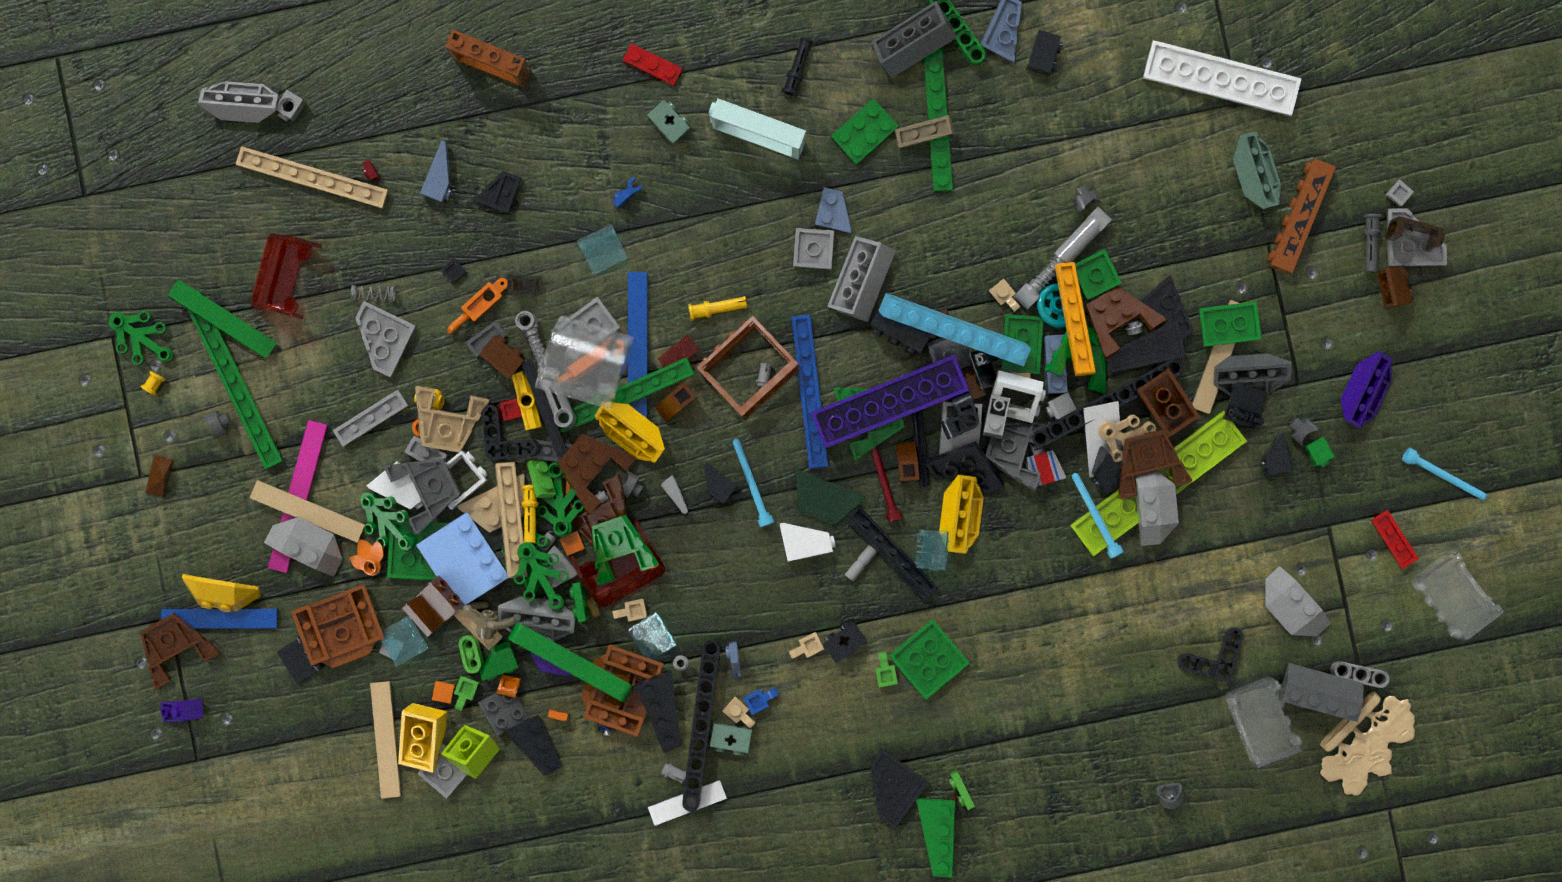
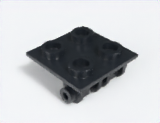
[969,350,999,390]
[1223,383,1267,428]
[277,636,327,684]

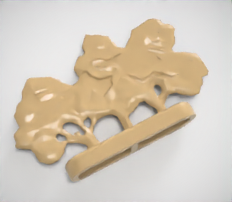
[1320,691,1415,796]

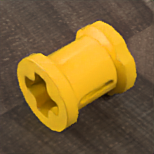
[141,371,166,396]

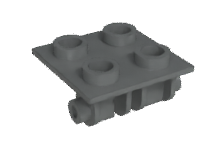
[478,692,529,737]

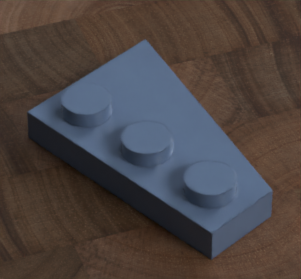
[980,0,1022,63]

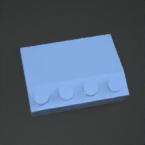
[416,513,507,606]

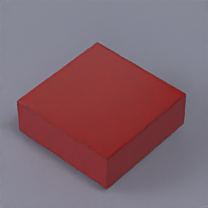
[499,398,522,422]

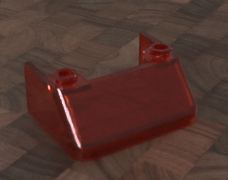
[251,233,322,319]
[570,520,665,607]

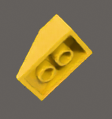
[398,703,447,773]

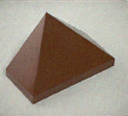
[145,455,173,497]

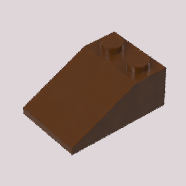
[1137,368,1200,438]

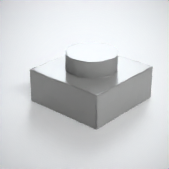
[1385,180,1414,207]

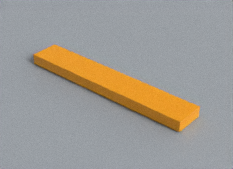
[1055,262,1096,376]

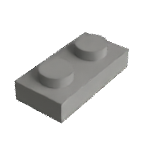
[405,436,448,461]

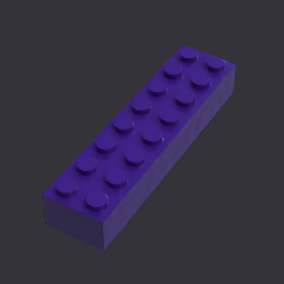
[810,355,969,449]

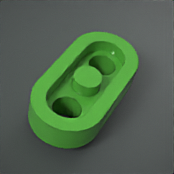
[459,635,484,673]

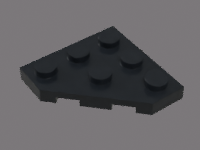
[925,441,1004,493]
[870,748,929,829]

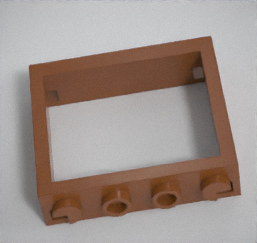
[445,29,532,88]
[697,316,802,420]

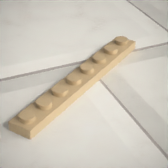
[236,146,389,209]

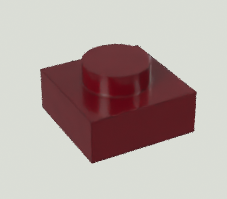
[362,159,380,182]

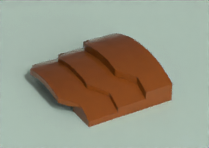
[291,584,384,668]
[581,645,664,737]

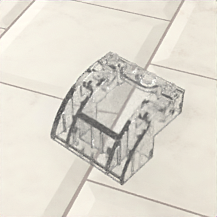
[535,316,635,409]

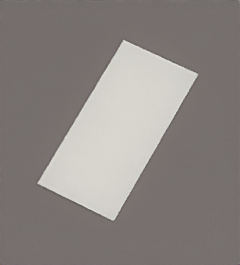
[1084,401,1122,478]

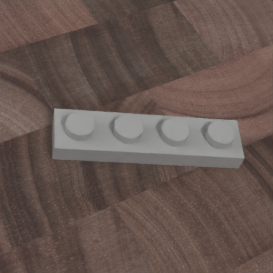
[333,390,409,447]

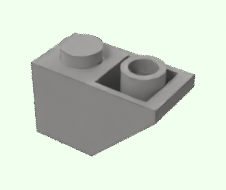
[1045,392,1076,420]
[983,394,1010,439]

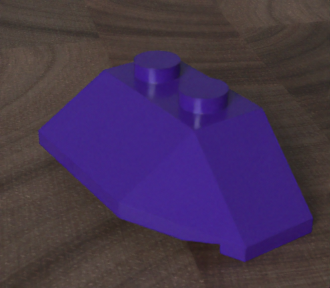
[1340,351,1393,429]

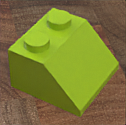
[441,724,500,779]

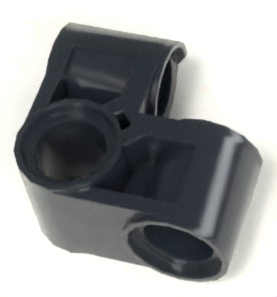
[940,391,979,440]

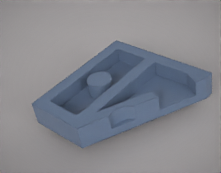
[815,187,851,234]
[726,641,741,679]

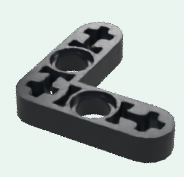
[482,405,540,460]
[1177,627,1243,681]

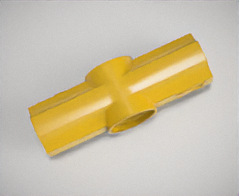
[512,372,542,431]

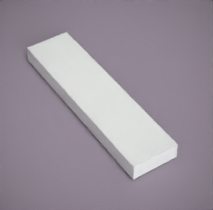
[648,780,727,826]

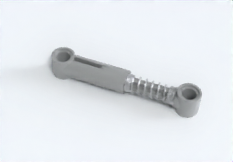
[1013,207,1112,310]
[515,311,577,429]

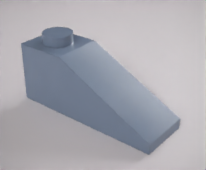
[420,140,452,204]

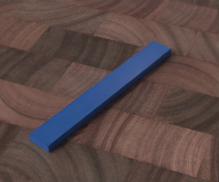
[628,272,647,418]
[791,315,828,469]

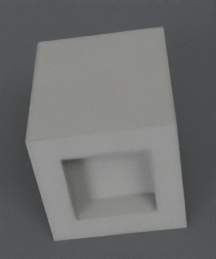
[276,90,306,121]

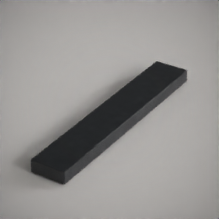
[845,505,939,601]

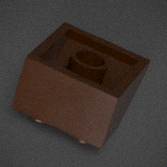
[1377,265,1413,309]
[479,334,524,379]

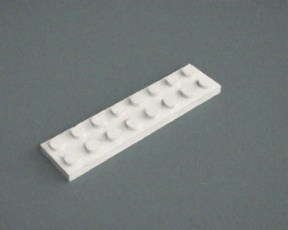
[1143,40,1301,117]

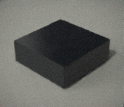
[440,257,468,284]

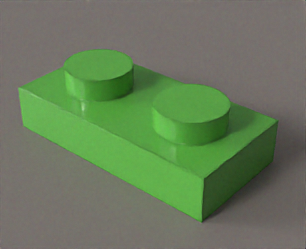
[527,460,556,498]
[949,770,975,810]

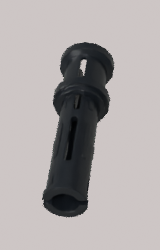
[781,38,813,97]

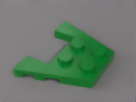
[1045,327,1106,395]
[834,387,905,460]
[592,515,659,585]

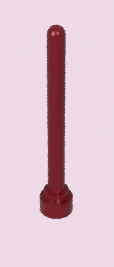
[866,433,903,523]

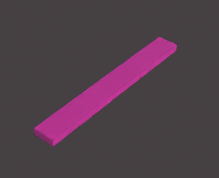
[268,420,328,573]

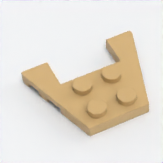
[415,386,489,452]

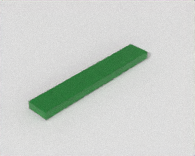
[167,280,277,359]

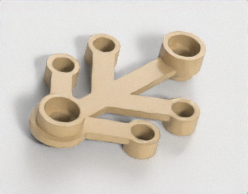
[1098,415,1156,462]

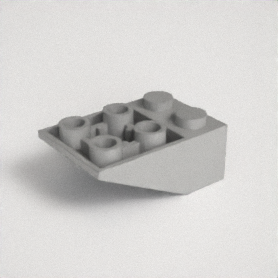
[939,402,982,455]

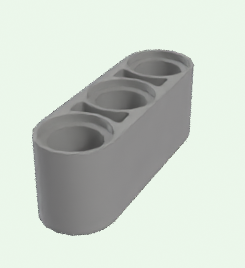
[1330,661,1389,688]

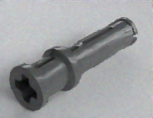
[1364,214,1382,272]

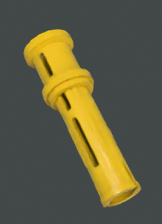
[688,296,747,321]
[521,485,539,544]

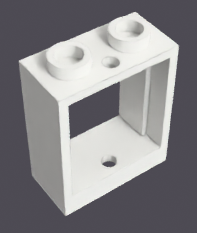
[988,371,1046,423]
[447,451,488,510]

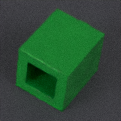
[1303,437,1335,468]

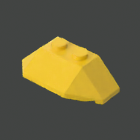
[595,402,665,463]
[939,475,984,554]
[182,574,261,612]

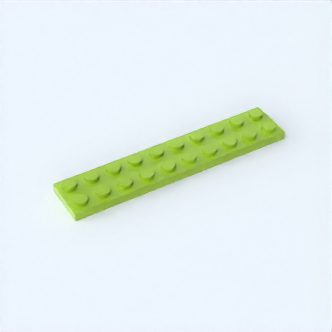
[1070,411,1247,556]

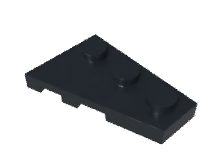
[1141,275,1194,340]
[504,714,562,775]

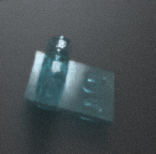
[577,224,628,275]
[915,530,948,570]
[628,612,677,659]
[381,615,428,667]

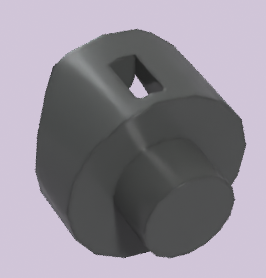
[1072,185,1101,212]
[203,410,232,440]
[1289,418,1319,446]
[622,470,643,500]
[1157,782,1185,809]

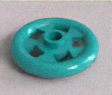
[1037,284,1066,328]

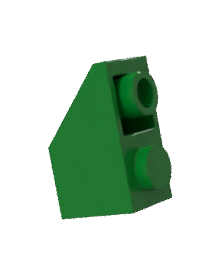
[481,641,519,681]

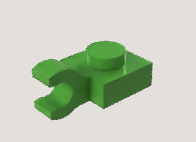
[875,652,898,688]
[454,676,479,711]

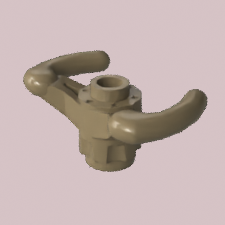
[461,601,516,639]

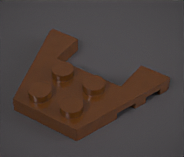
[1086,286,1166,360]
[1118,429,1192,499]
[557,434,637,515]
[565,474,627,547]
[140,612,220,690]

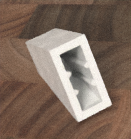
[366,461,424,510]
[780,523,836,561]

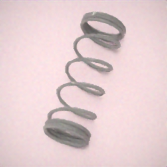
[351,285,395,301]

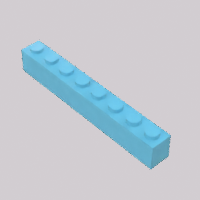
[879,293,1031,366]

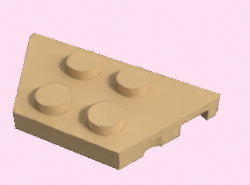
[457,474,525,533]

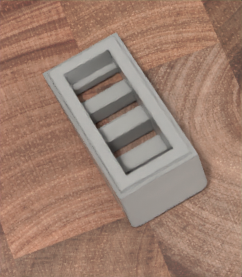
[661,475,688,514]

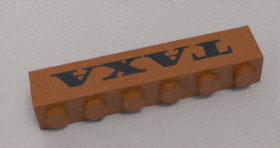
[1267,158,1336,275]

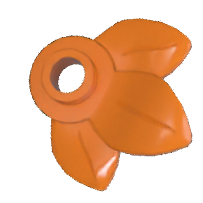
[350,540,384,576]

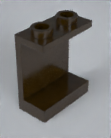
[1385,216,1445,251]

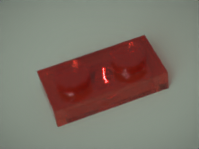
[658,335,699,367]

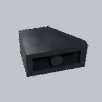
[1260,433,1291,475]
[1092,446,1121,494]
[704,462,738,505]

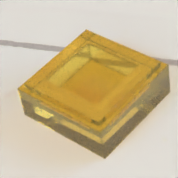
[586,597,601,618]

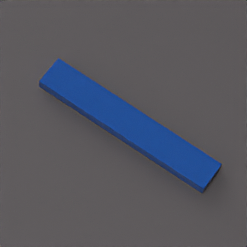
[161,609,278,628]

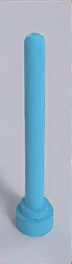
[733,439,774,528]
[1402,447,1487,500]
[1072,473,1124,559]

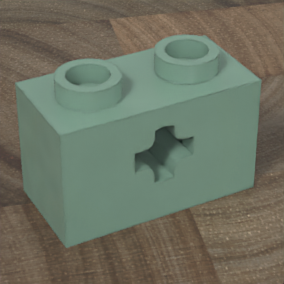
[647,100,690,146]
[710,722,752,756]

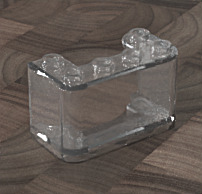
[1412,550,1504,640]
[1225,677,1302,768]

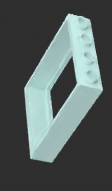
[709,98,806,160]

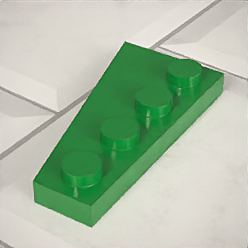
[916,798,956,878]

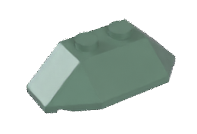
[1233,132,1281,209]

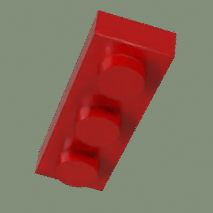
[623,43,683,86]
[1370,510,1419,569]

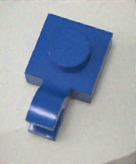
[612,177,642,209]
[743,687,779,715]

